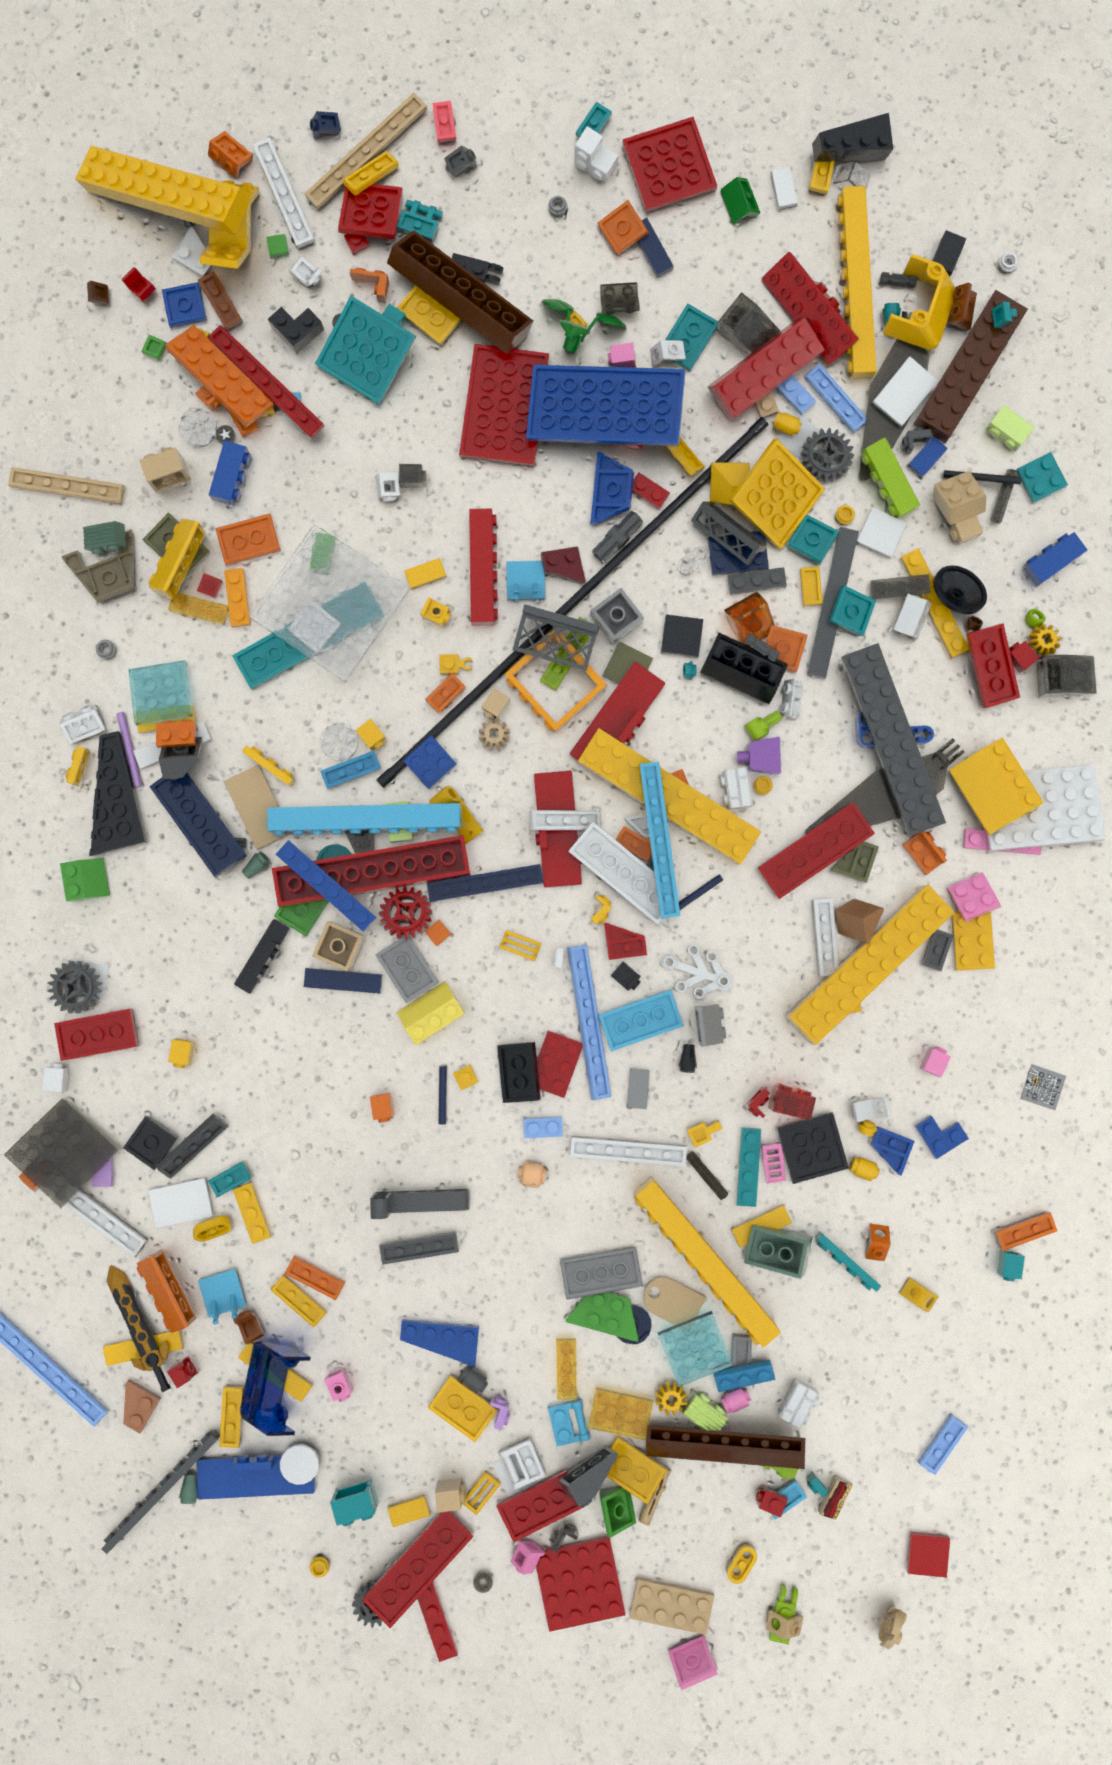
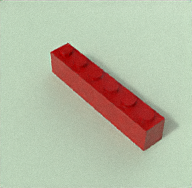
[469,508,498,626]

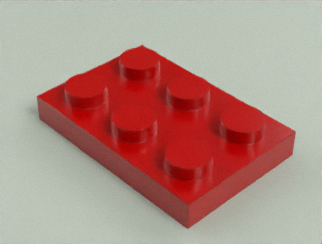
[537,1030,583,1098]

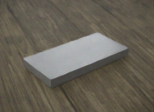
[560,1247,643,1300]

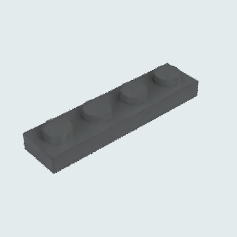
[156,1113,228,1179]
[379,1232,459,1265]

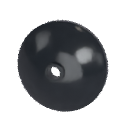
[933,565,987,614]

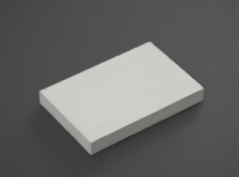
[872,356,938,427]
[148,1177,214,1228]

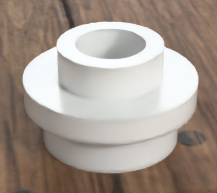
[999,253,1018,272]

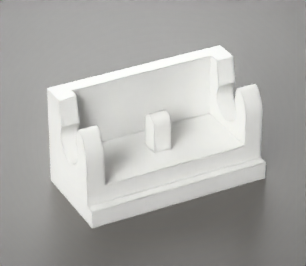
[894,594,932,639]

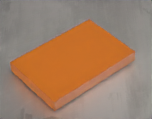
[215,513,281,566]

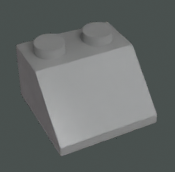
[694,1004,726,1046]

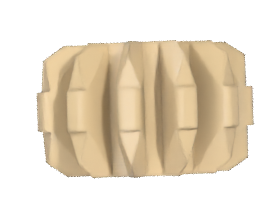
[478,718,510,751]

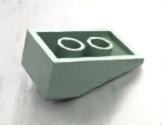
[744,1225,813,1279]

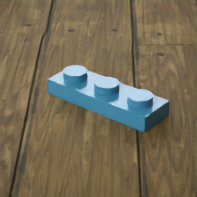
[320,751,381,789]
[713,1360,775,1392]

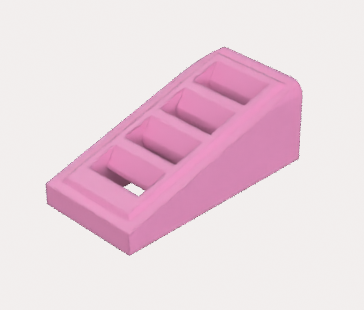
[761,1142,786,1184]

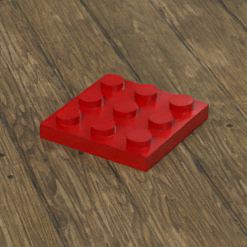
[338,184,403,240]

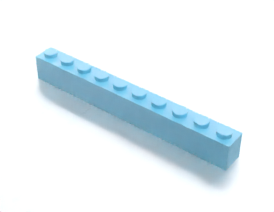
[267,803,462,836]

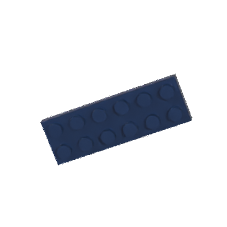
[149,773,247,878]

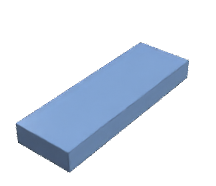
[918,1414,968,1475]

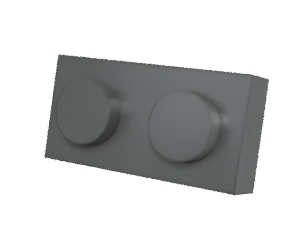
[922,929,954,971]

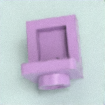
[489,1396,510,1430]

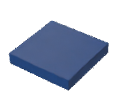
[162,282,207,328]

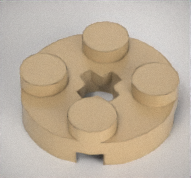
[879,1606,907,1649]

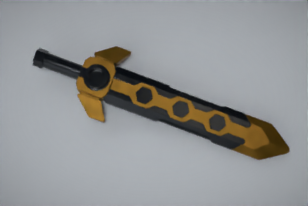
[107,1266,171,1393]

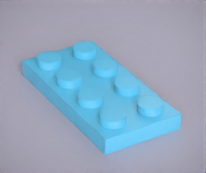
[598,989,684,1051]

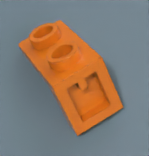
[350,268,389,303]

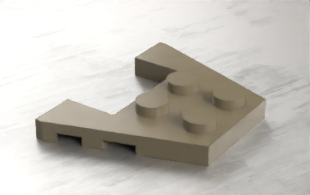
[61,530,134,603]

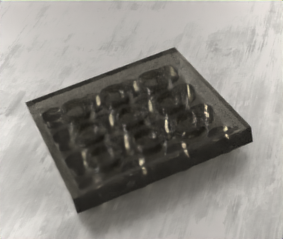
[4,1098,118,1209]

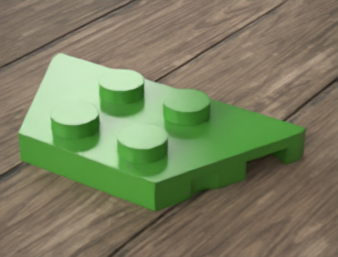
[566,1292,639,1342]

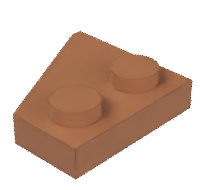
[123,1379,161,1434]

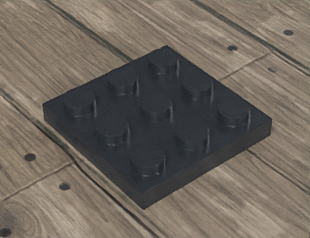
[776,1112,849,1184]

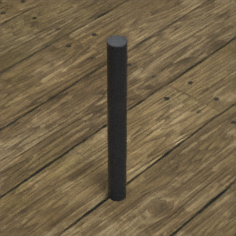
[943,470,1022,485]

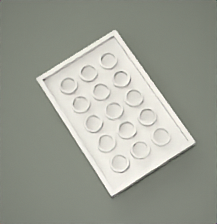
[987,765,1106,852]

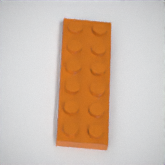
[165,325,274,427]

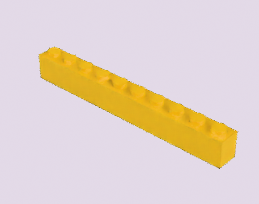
[837,186,877,379]

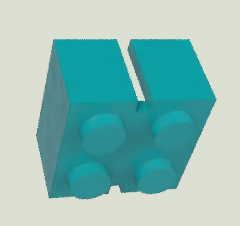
[330,1480,379,1526]

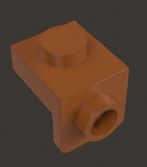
[233,1311,265,1345]

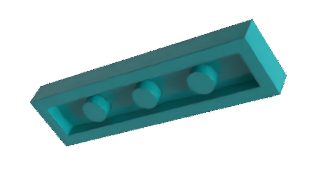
[736,1127,761,1207]
[815,1231,881,1292]

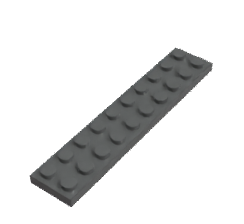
[841,643,946,837]

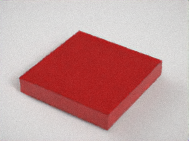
[907,1532,950,1578]

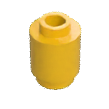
[773,412,802,437]
[849,1157,880,1182]

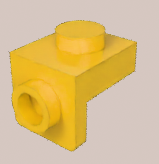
[591,895,612,925]

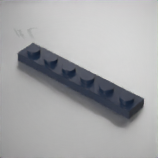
[427,864,543,902]

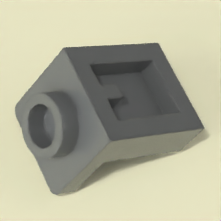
[444,145,477,176]

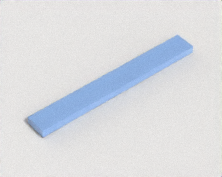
[567,945,611,1100]
[0,1312,109,1427]

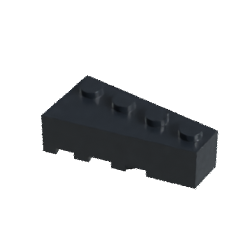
[812,113,893,162]

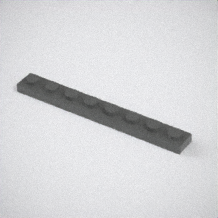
[102,1430,220,1554]

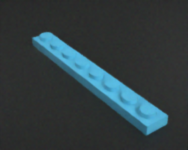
[639,761,680,919]

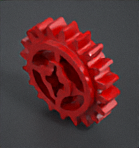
[379,886,433,940]

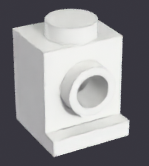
[375,472,400,502]

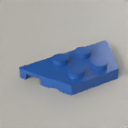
[590,452,634,525]

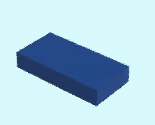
[908,436,948,478]

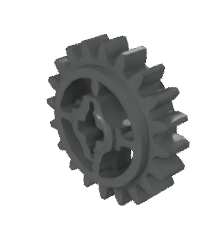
[801,428,854,482]
[47,961,103,1014]

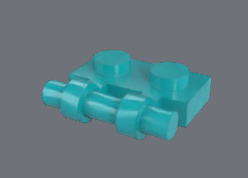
[397,199,443,242]

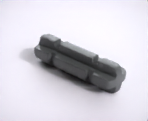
[880,272,918,288]
[745,633,780,662]

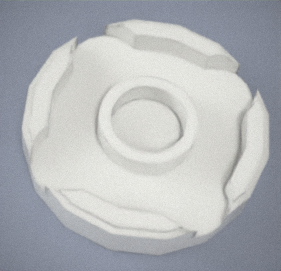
[280,1443,319,1485]

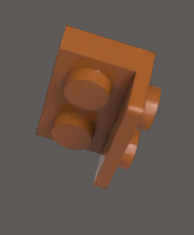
[950,282,977,331]

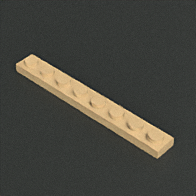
[304,93,427,210]

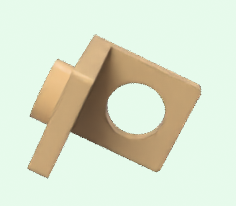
[766,1610,803,1640]

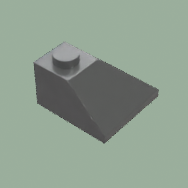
[159,737,203,780]

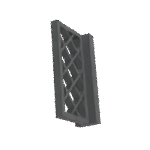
[512,604,600,671]

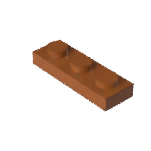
[198,271,243,330]

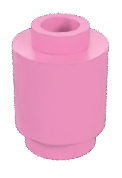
[721,1388,751,1414]

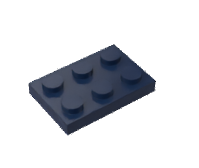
[707,531,769,576]

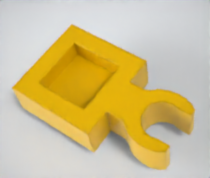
[439,654,472,675]

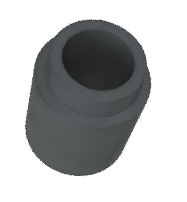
[458,1365,488,1394]

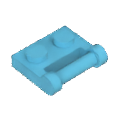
[548,1399,591,1447]

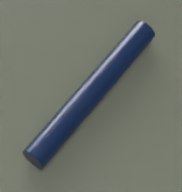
[679,874,723,910]
[438,1066,447,1125]

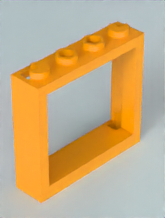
[505,628,608,732]

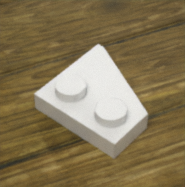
[172,227,213,277]

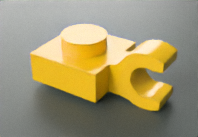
[687,1120,722,1148]

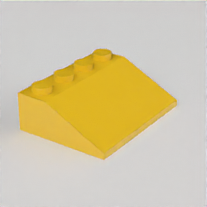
[948,737,1044,835]

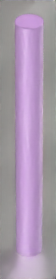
[117,712,142,787]

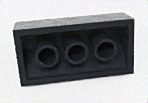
[700,633,788,704]

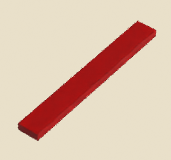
[207,325,324,439]

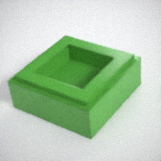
[267,234,289,258]
[141,335,166,361]

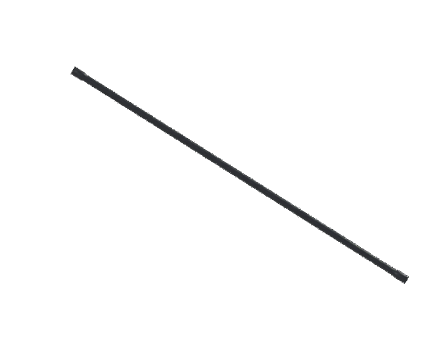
[376,417,769,788]

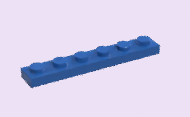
[275,840,377,932]

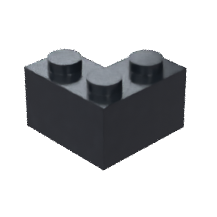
[268,306,324,355]

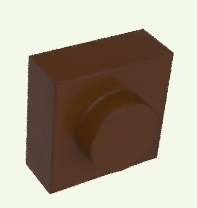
[87,281,109,306]

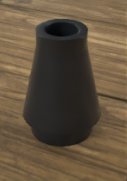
[678,1044,697,1073]

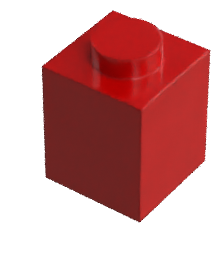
[1009,640,1040,673]

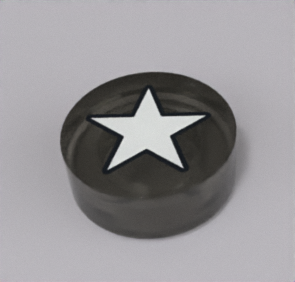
[216,425,236,445]

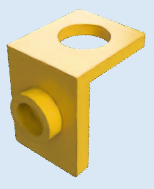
[900,1278,939,1313]

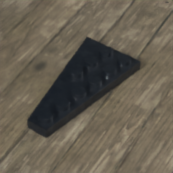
[89,731,147,856]

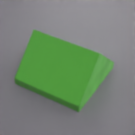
[599,1486,636,1538]

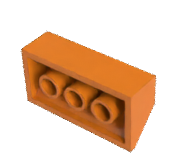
[137,1249,196,1333]

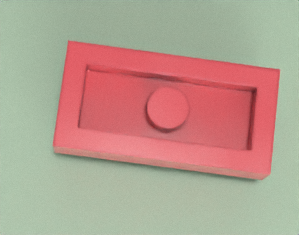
[432,101,456,143]

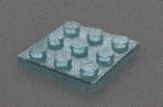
[128,660,193,725]
[657,1311,733,1387]

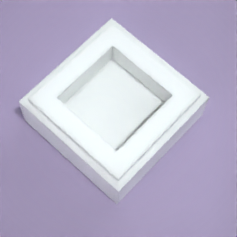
[554,948,564,968]

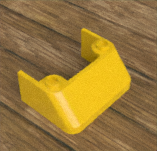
[882,254,956,350]

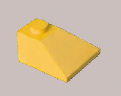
[710,462,750,505]

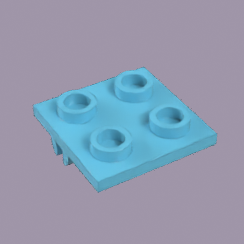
[506,561,545,601]
[198,1268,247,1325]

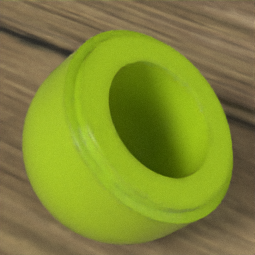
[1025,609,1046,629]

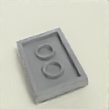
[375,936,439,1003]

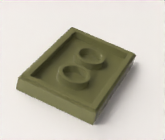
[142,512,211,579]

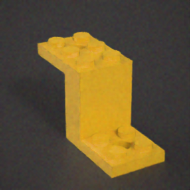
[200,180,259,269]

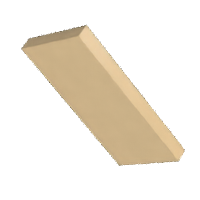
[224,765,292,850]

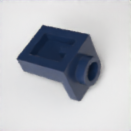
[310,111,341,138]

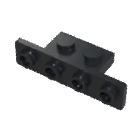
[234,919,290,994]

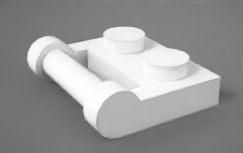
[498,1438,546,1489]

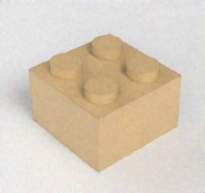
[139,447,191,492]
[934,471,986,525]
[312,921,365,972]

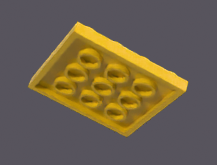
[729,439,825,549]

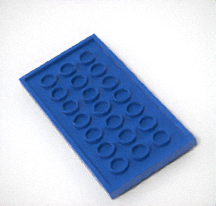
[526,365,686,446]

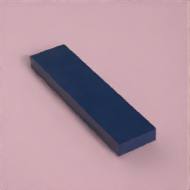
[303,968,382,994]

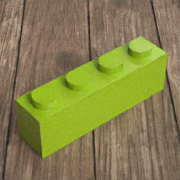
[861,437,920,518]

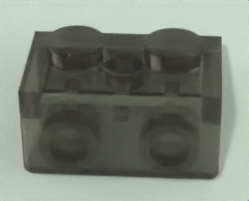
[600,282,640,314]

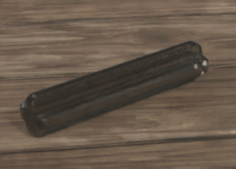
[990,469,1017,524]
[686,1151,728,1200]

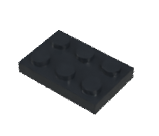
[497,1042,541,1103]

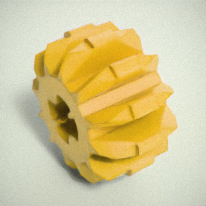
[1028,624,1062,657]
[655,1381,687,1416]

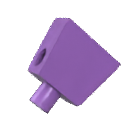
[737,737,781,775]

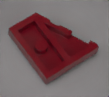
[540,546,586,584]

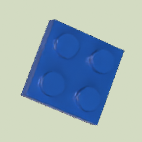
[402,735,457,789]

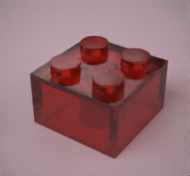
[768,1084,816,1121]

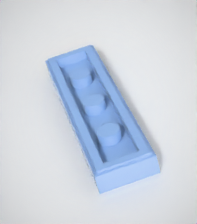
[804,363,869,434]

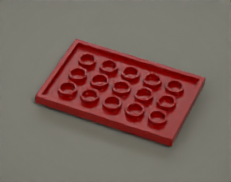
[459,343,549,466]

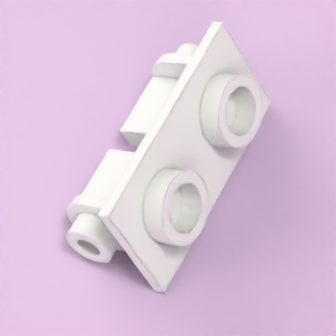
[780,678,803,719]

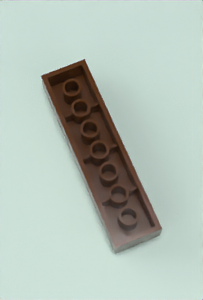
[387,230,534,354]
[913,290,1028,443]

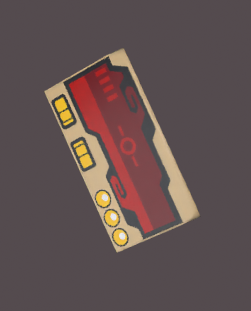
[818,1476,853,1520]

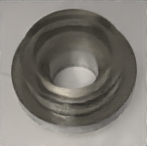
[473,1572,493,1593]

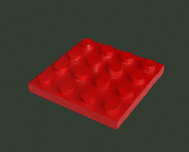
[622,116,717,212]
[536,1535,626,1632]

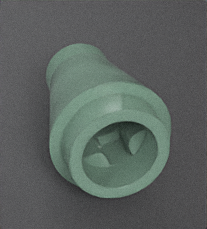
[242,851,270,879]
[179,1473,198,1504]

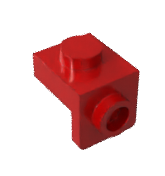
[121,267,156,302]
[756,1485,788,1518]

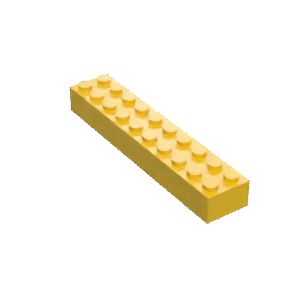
[75,145,251,235]
[577,728,761,865]
[786,884,955,1045]
[634,1176,781,1348]

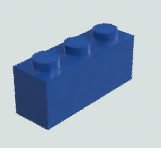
[208,440,251,506]
[1023,532,1088,587]

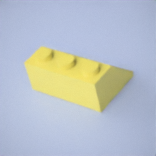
[397,981,465,1045]

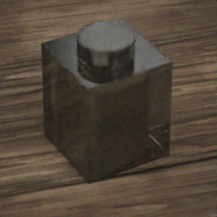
[399,464,427,488]

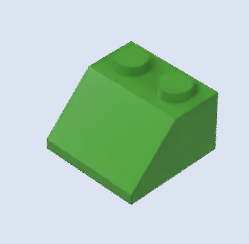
[60,858,110,902]

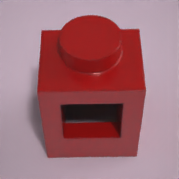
[167,1356,199,1388]

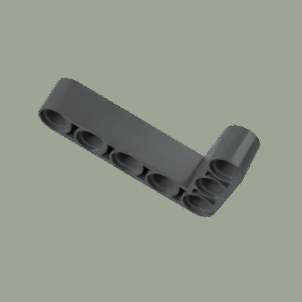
[370,1189,469,1219]

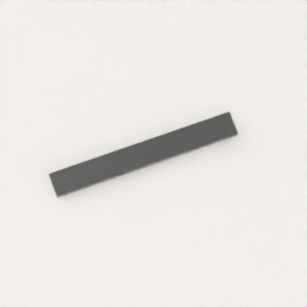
[807,527,859,679]

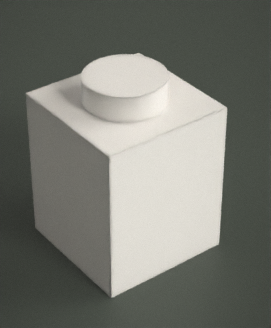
[42,1063,69,1092]

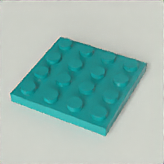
[315,295,417,404]

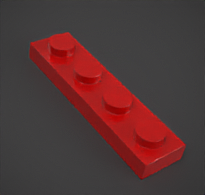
[418,1581,458,1662]

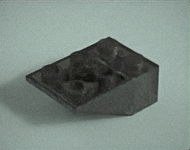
[716,292,780,355]
[1036,655,1097,697]

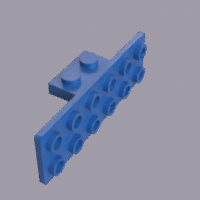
[196,1454,315,1500]

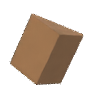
[835,899,884,944]

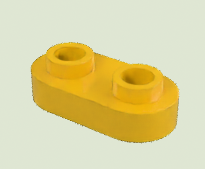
[193,1216,231,1242]
[727,1544,757,1584]

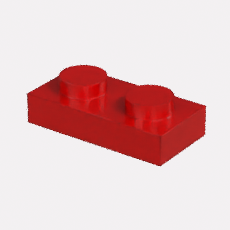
[632,472,670,510]

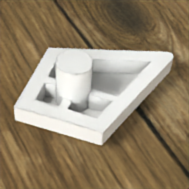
[625,814,649,838]

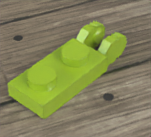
[769,1585,798,1645]

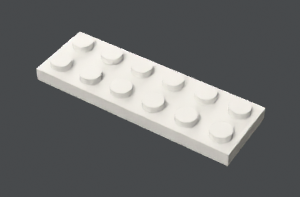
[568,822,682,925]

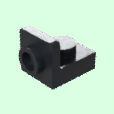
[610,962,641,991]

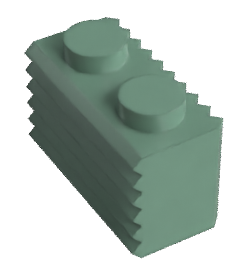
[83,521,126,555]

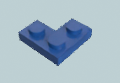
[914,1115,969,1159]

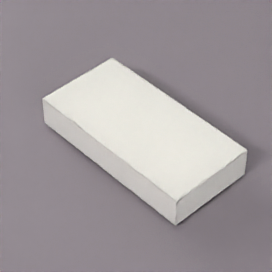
[771,167,798,209]

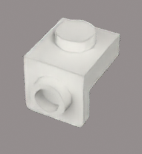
[289,256,322,287]

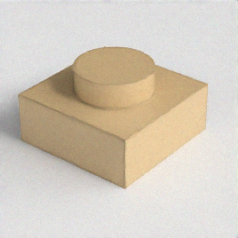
[754,394,779,418]

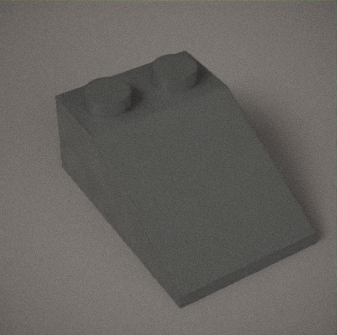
[558,1446,618,1508]

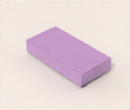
[92,1147,113,1187]

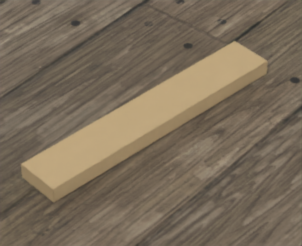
[8,467,125,505]

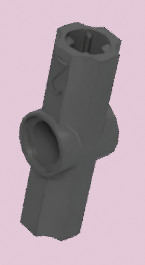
[592,511,643,563]

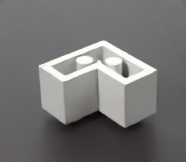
[574,126,619,183]

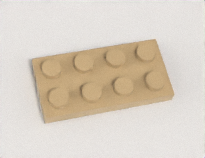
[630,1577,714,1635]

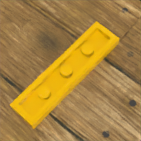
[103,1330,184,1366]
[238,1342,313,1402]

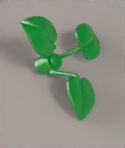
[541,299,627,353]

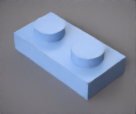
[776,375,816,416]
[523,1116,563,1138]

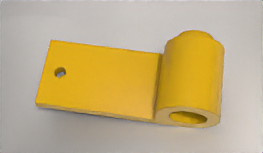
[429,786,484,844]

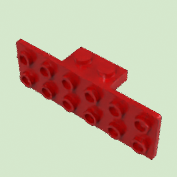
[762,252,859,365]
[570,662,665,761]
[534,770,582,888]

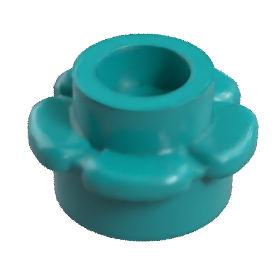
[683,661,697,680]

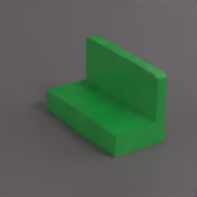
[721,177,760,223]

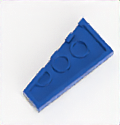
[400,1319,479,1367]

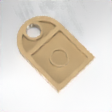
[643,1276,706,1332]

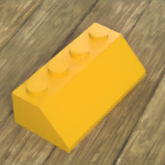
[149,519,206,601]

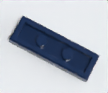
[637,218,674,277]

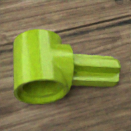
[744,711,782,741]

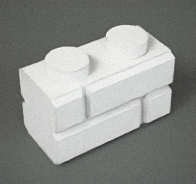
[720,767,753,810]
[778,1378,819,1428]

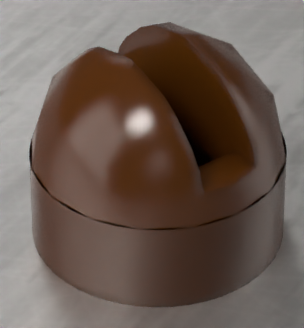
[966,616,983,632]

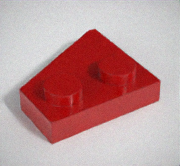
[604,923,647,960]

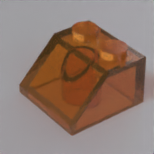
[724,592,775,646]

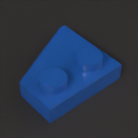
[871,1126,915,1176]

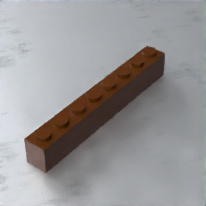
[646,1425,806,1469]

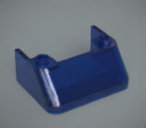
[240,1341,311,1436]

